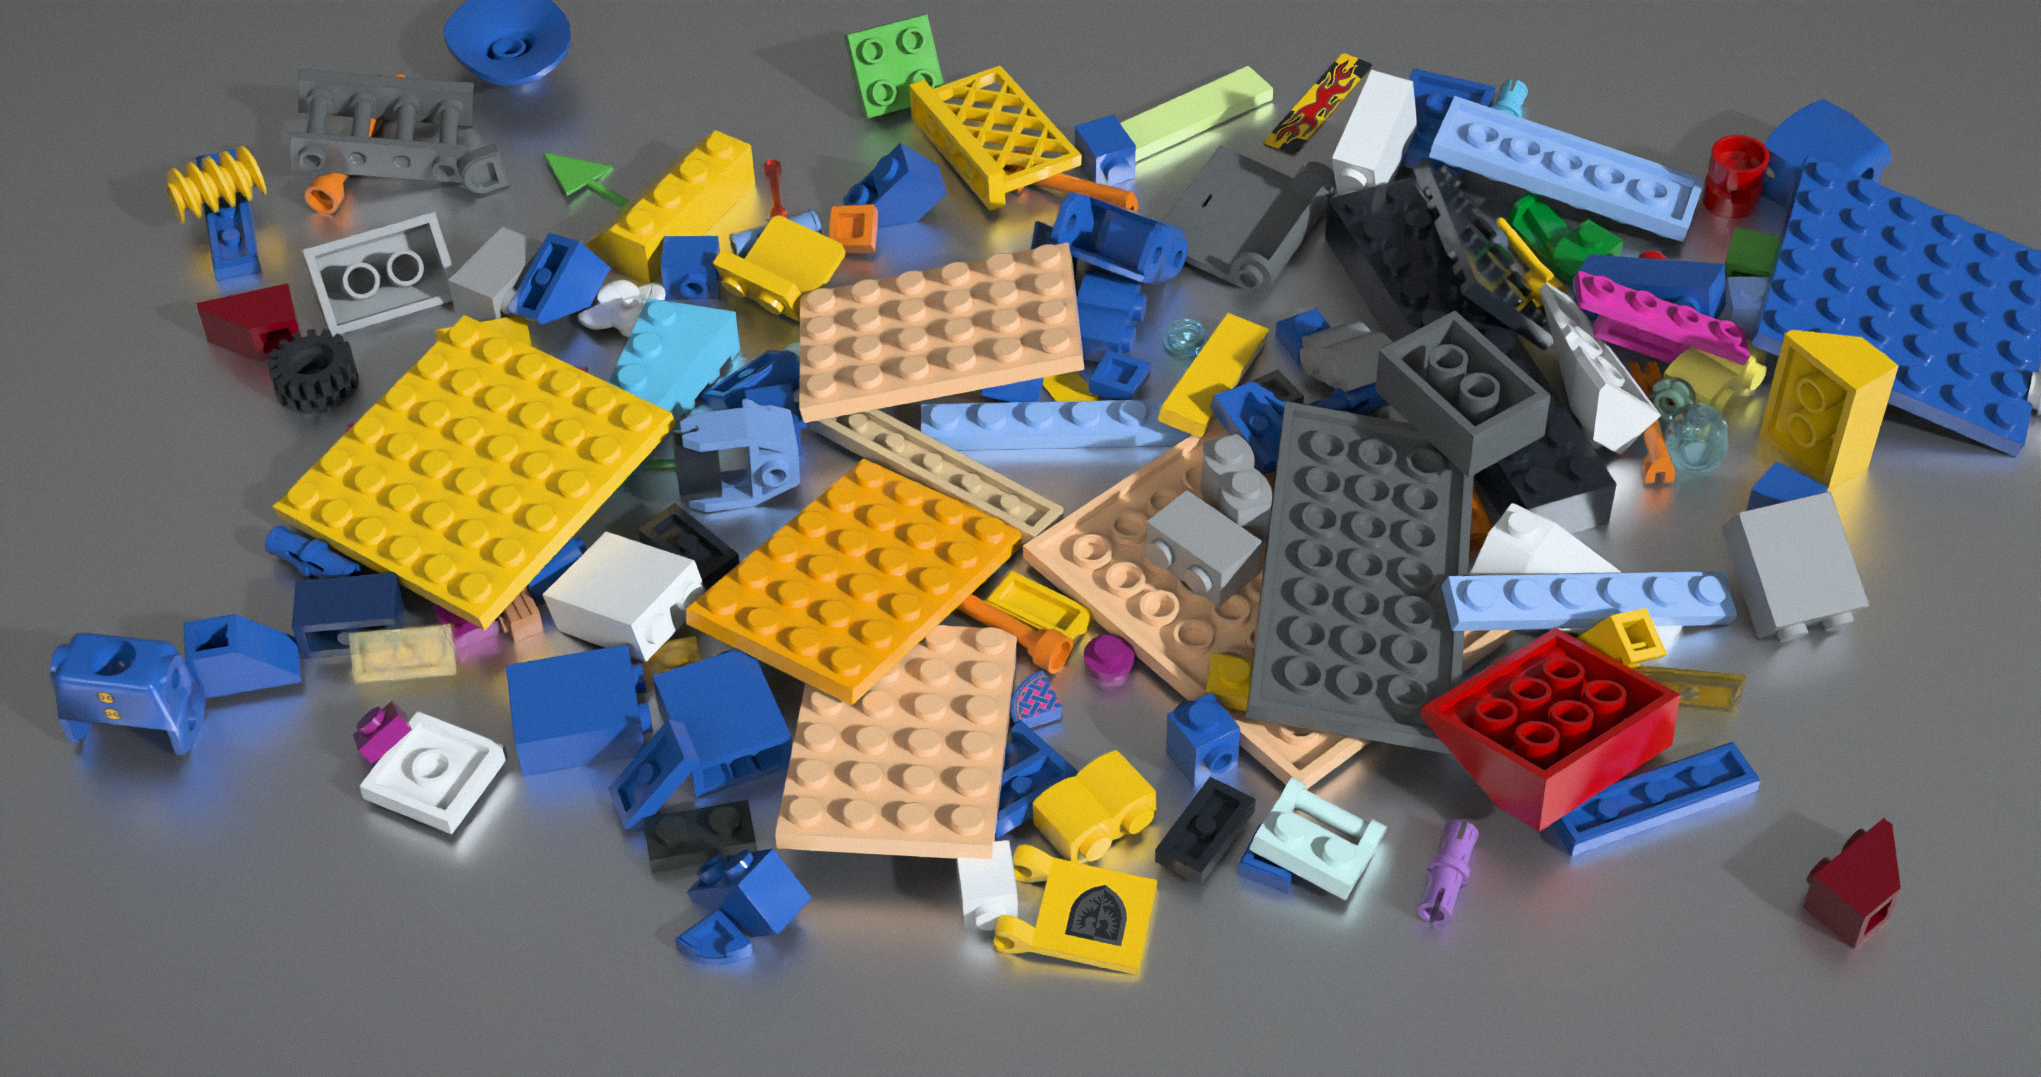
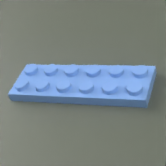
[1429,96,1705,242]

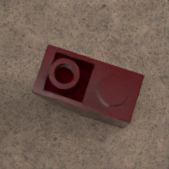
[197,283,302,362]
[1803,818,1901,948]

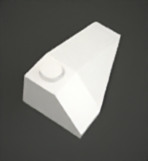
[1540,282,1661,455]
[1469,503,1682,650]

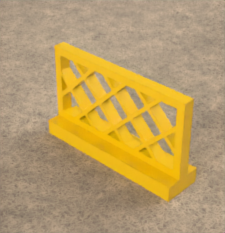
[909,65,1082,211]

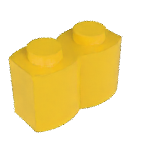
[1032,750,1156,863]

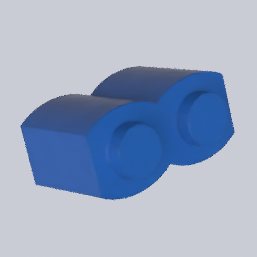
[1077,271,1147,363]

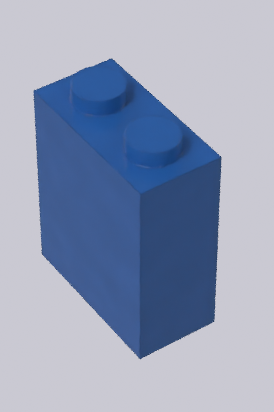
[505,644,653,776]
[653,649,792,798]

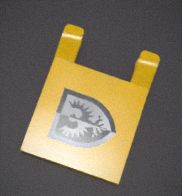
[993,844,1158,975]

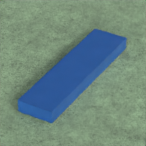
[196,149,261,281]
[1551,742,1761,856]

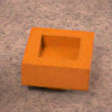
[829,204,878,254]

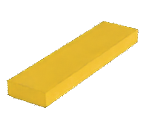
[1157,313,1270,438]

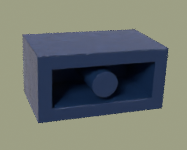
[292,573,405,659]

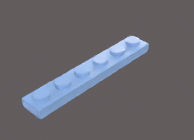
[921,399,1191,451]
[1441,571,1738,631]

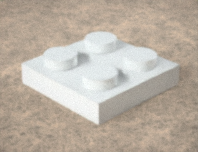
[359,711,508,834]

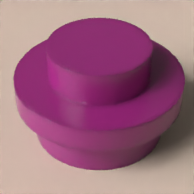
[1084,635,1134,683]

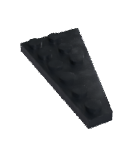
[1413,157,1554,351]

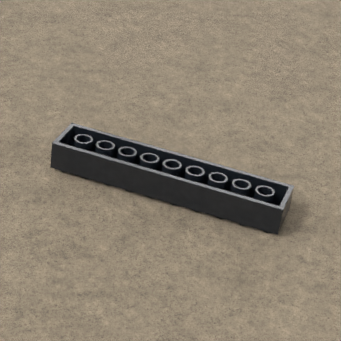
[1325,178,1617,534]

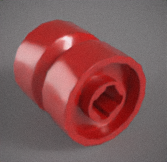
[1702,135,1770,219]

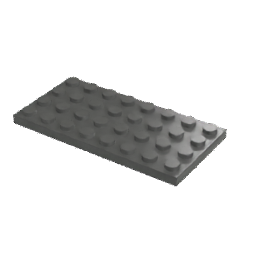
[1245,401,1474,755]

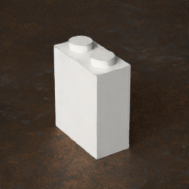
[1332,70,1417,196]
[543,532,706,662]

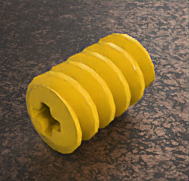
[165,145,267,224]

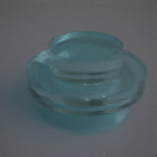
[1162,318,1209,360]

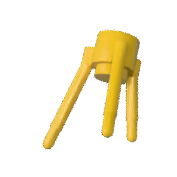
[1496,217,1568,307]

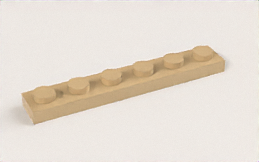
[807,409,1064,544]

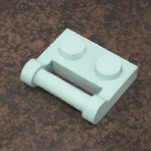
[1249,777,1387,900]

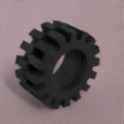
[268,329,358,414]

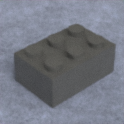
[1375,311,1550,478]

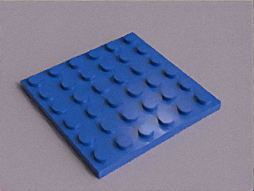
[1750,155,2041,457]

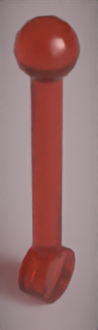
[764,160,787,218]

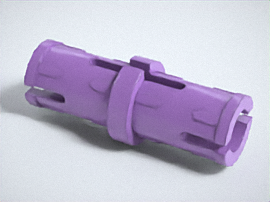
[1417,819,1479,925]

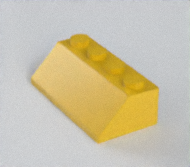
[583,130,755,284]

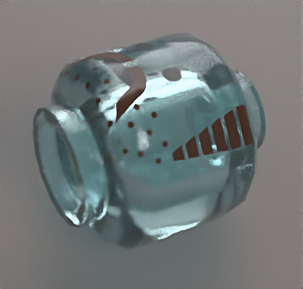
[1665,403,1728,474]

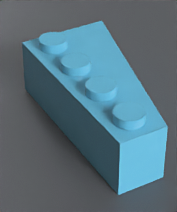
[608,298,740,474]

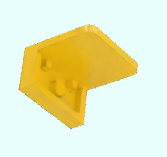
[712,216,846,322]

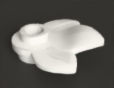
[577,280,666,337]

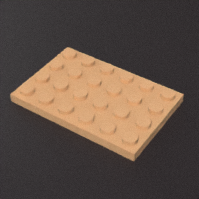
[799,242,1085,423]
[775,625,1018,859]

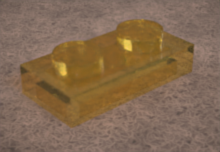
[349,622,459,684]

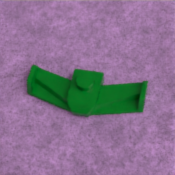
[1506,192,1624,284]

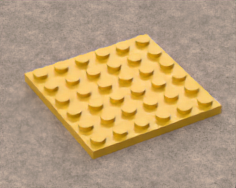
[272,315,676,630]

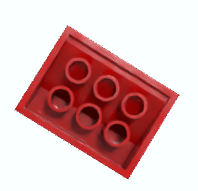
[1420,628,1680,832]

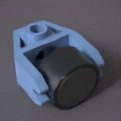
[672,399,800,512]

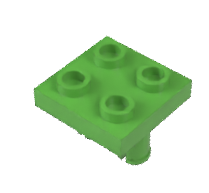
[844,14,944,118]

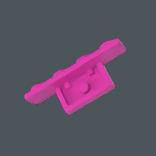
[1574,271,1750,365]

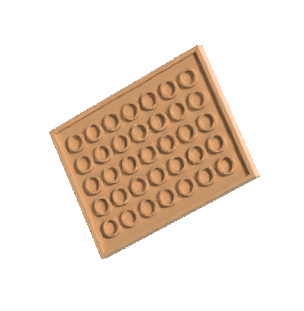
[1023,418,1515,790]

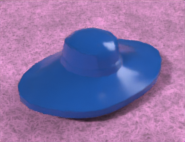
[444,0,572,86]

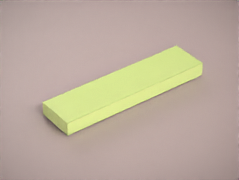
[1120,66,1273,161]

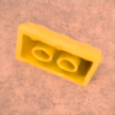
[1759,330,1899,492]

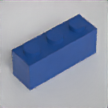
[1572,254,1726,321]

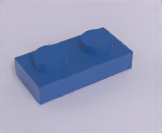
[608,719,701,831]

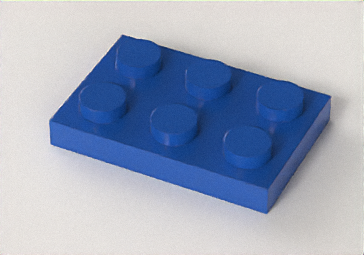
[1400,68,1496,178]

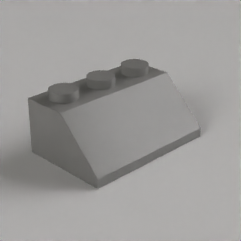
[301,212,455,337]

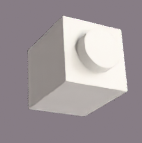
[956,840,1018,930]

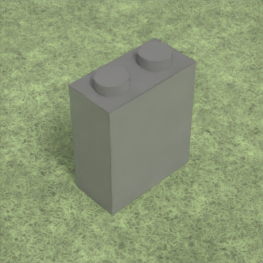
[1721,492,1869,643]

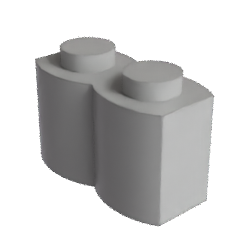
[1300,320,1393,393]
[1201,434,1272,544]

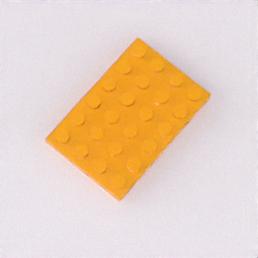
[686,459,1023,705]

